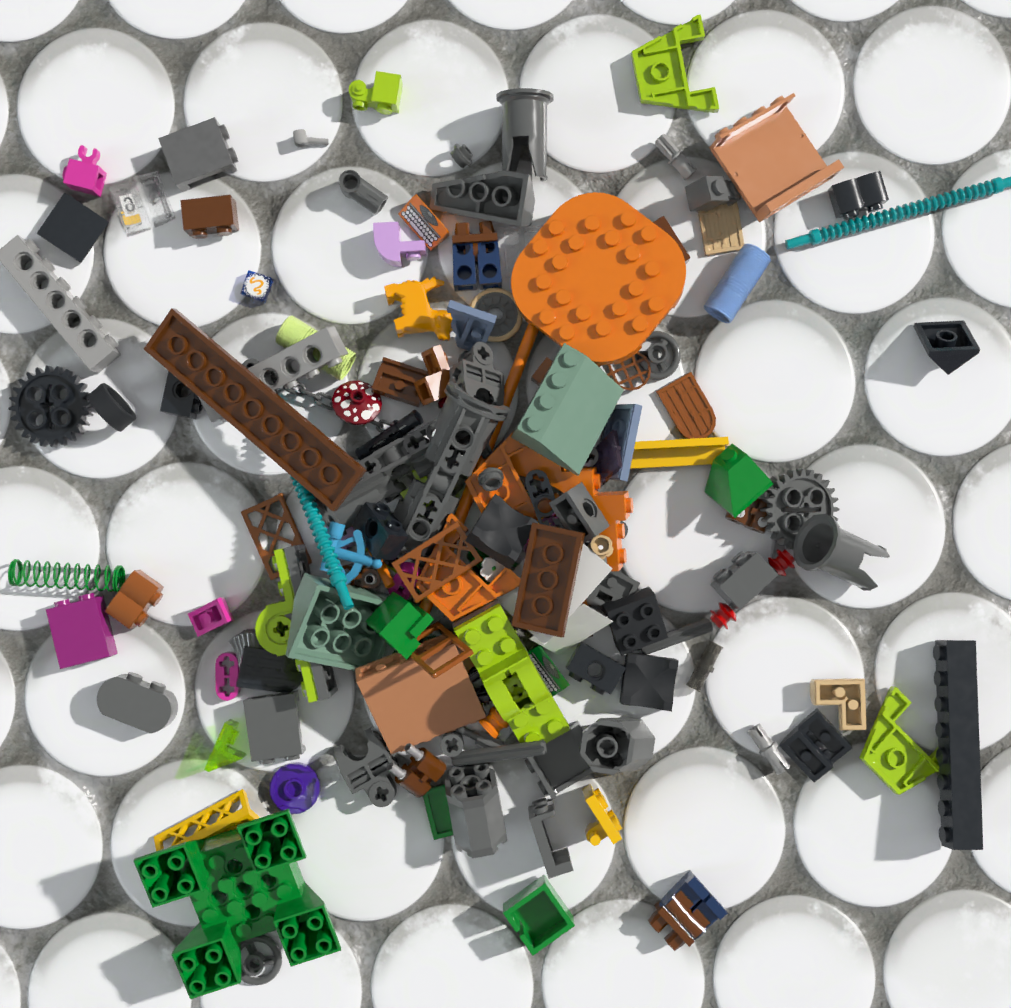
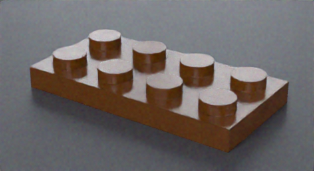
[511,522,585,638]

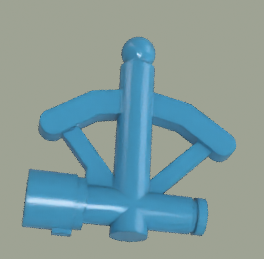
[320,521,382,585]

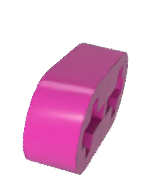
[388,562,422,600]
[215,651,241,701]

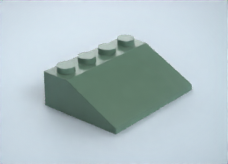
[511,343,624,476]
[286,573,389,671]

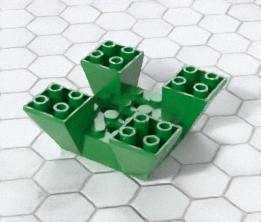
[134,809,341,999]

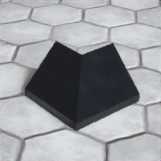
[913,320,980,375]

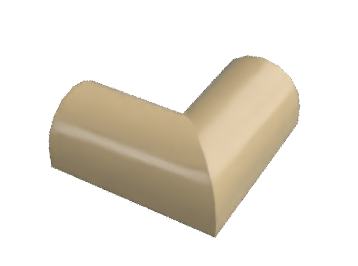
[810,678,866,730]

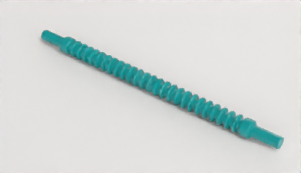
[785,177,1011,250]
[290,475,354,610]

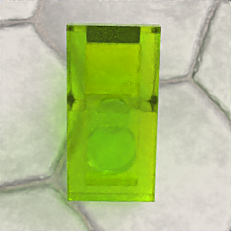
[204,719,247,772]

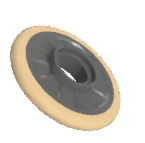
[470,288,523,342]

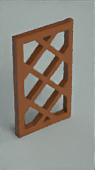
[241,493,312,580]
[391,521,483,603]

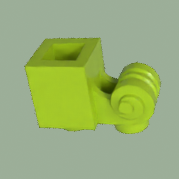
[349,71,403,115]

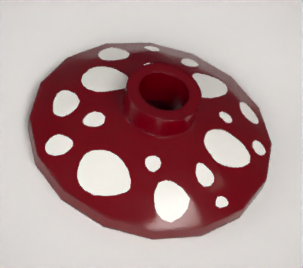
[332,380,382,425]

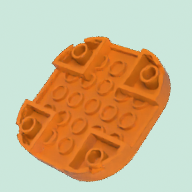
[511,192,686,367]

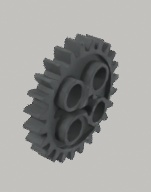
[760,469,839,550]

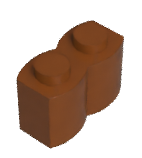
[105,569,164,629]

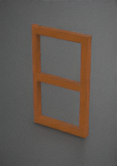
[410,621,474,679]

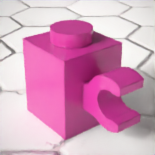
[63,145,107,197]

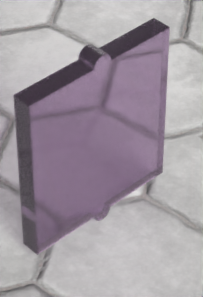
[593,430,622,487]

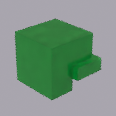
[365,591,434,660]

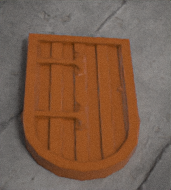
[656,372,716,439]

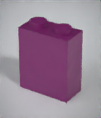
[46,593,118,669]

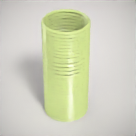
[275,315,356,381]

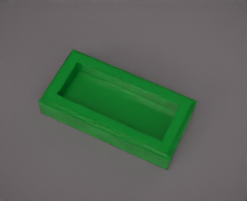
[423,783,453,840]

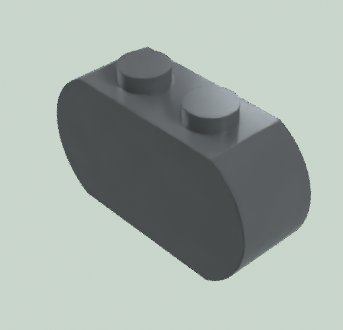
[97,672,178,733]

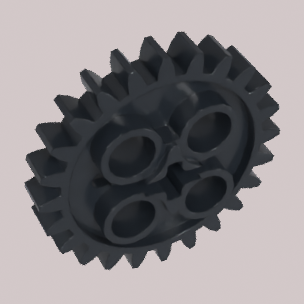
[8,365,93,448]

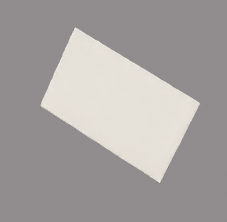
[529,604,613,655]

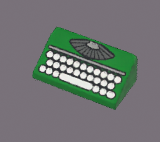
[528,644,570,696]

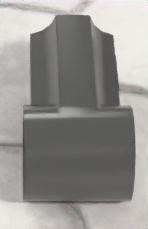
[339,170,388,215]

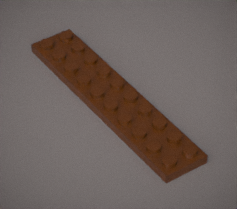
[144,308,367,511]

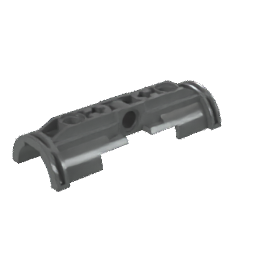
[393,380,511,567]
[312,419,493,537]

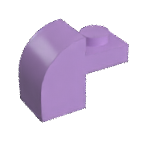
[373,222,427,267]

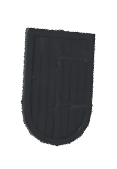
[236,646,303,693]

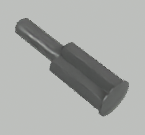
[455,726,504,748]

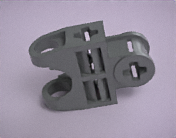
[449,342,505,406]
[334,727,399,807]

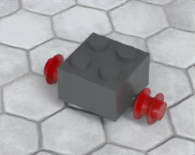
[710,549,795,629]

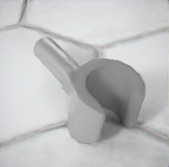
[293,129,329,148]

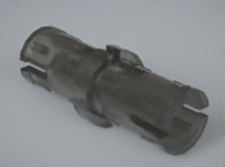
[686,640,723,692]

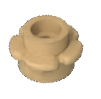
[588,535,613,560]

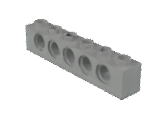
[0,235,121,373]
[198,326,348,423]

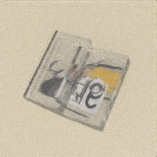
[109,171,175,237]

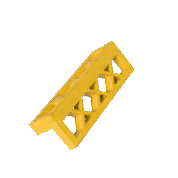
[630,437,729,469]
[154,789,259,851]

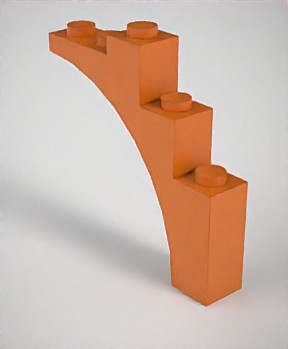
[510,448,633,572]

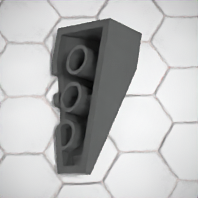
[429,170,535,227]

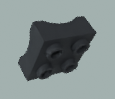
[465,494,539,569]
[602,587,668,656]
[619,652,679,712]

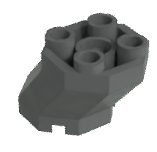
[579,716,655,775]
[445,763,507,858]

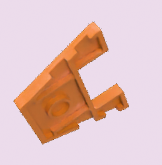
[465,431,559,519]
[415,513,521,622]

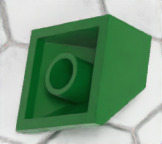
[704,443,773,518]

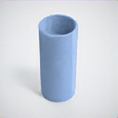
[704,243,771,323]

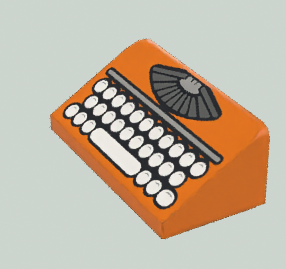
[398,194,450,251]

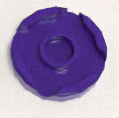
[269,762,320,814]

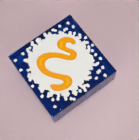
[240,270,273,303]

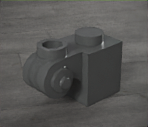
[685,176,741,212]

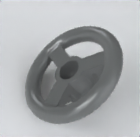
[631,331,681,380]
[241,935,282,985]

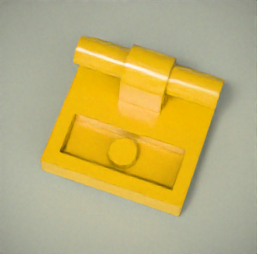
[582,784,623,846]

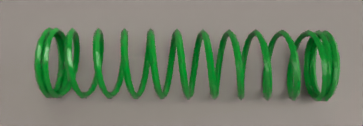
[8,559,125,593]

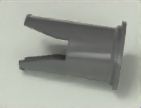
[496,88,553,182]
[793,514,890,591]

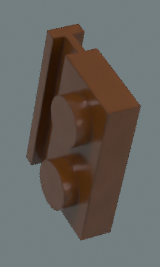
[371,357,429,408]

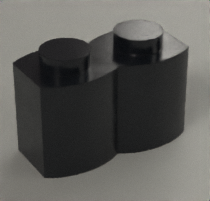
[828,171,889,220]

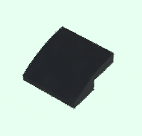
[36,192,109,263]
[779,708,852,783]

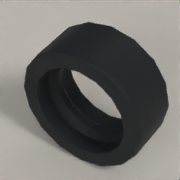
[87,383,136,432]

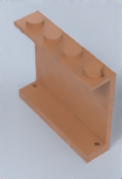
[709,93,844,223]
[355,631,486,754]

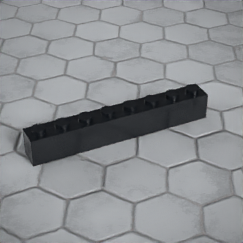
[933,640,983,850]

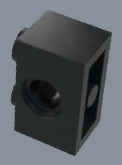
[160,371,203,420]
[352,502,409,560]
[565,641,626,695]

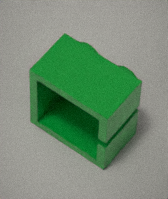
[503,875,575,956]

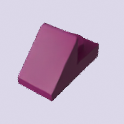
[188,597,234,637]

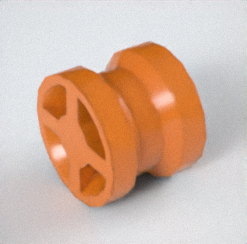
[479,706,510,739]

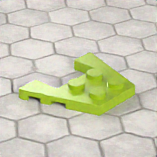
[631,14,719,113]
[859,686,939,795]

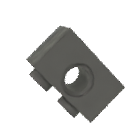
[549,482,610,544]

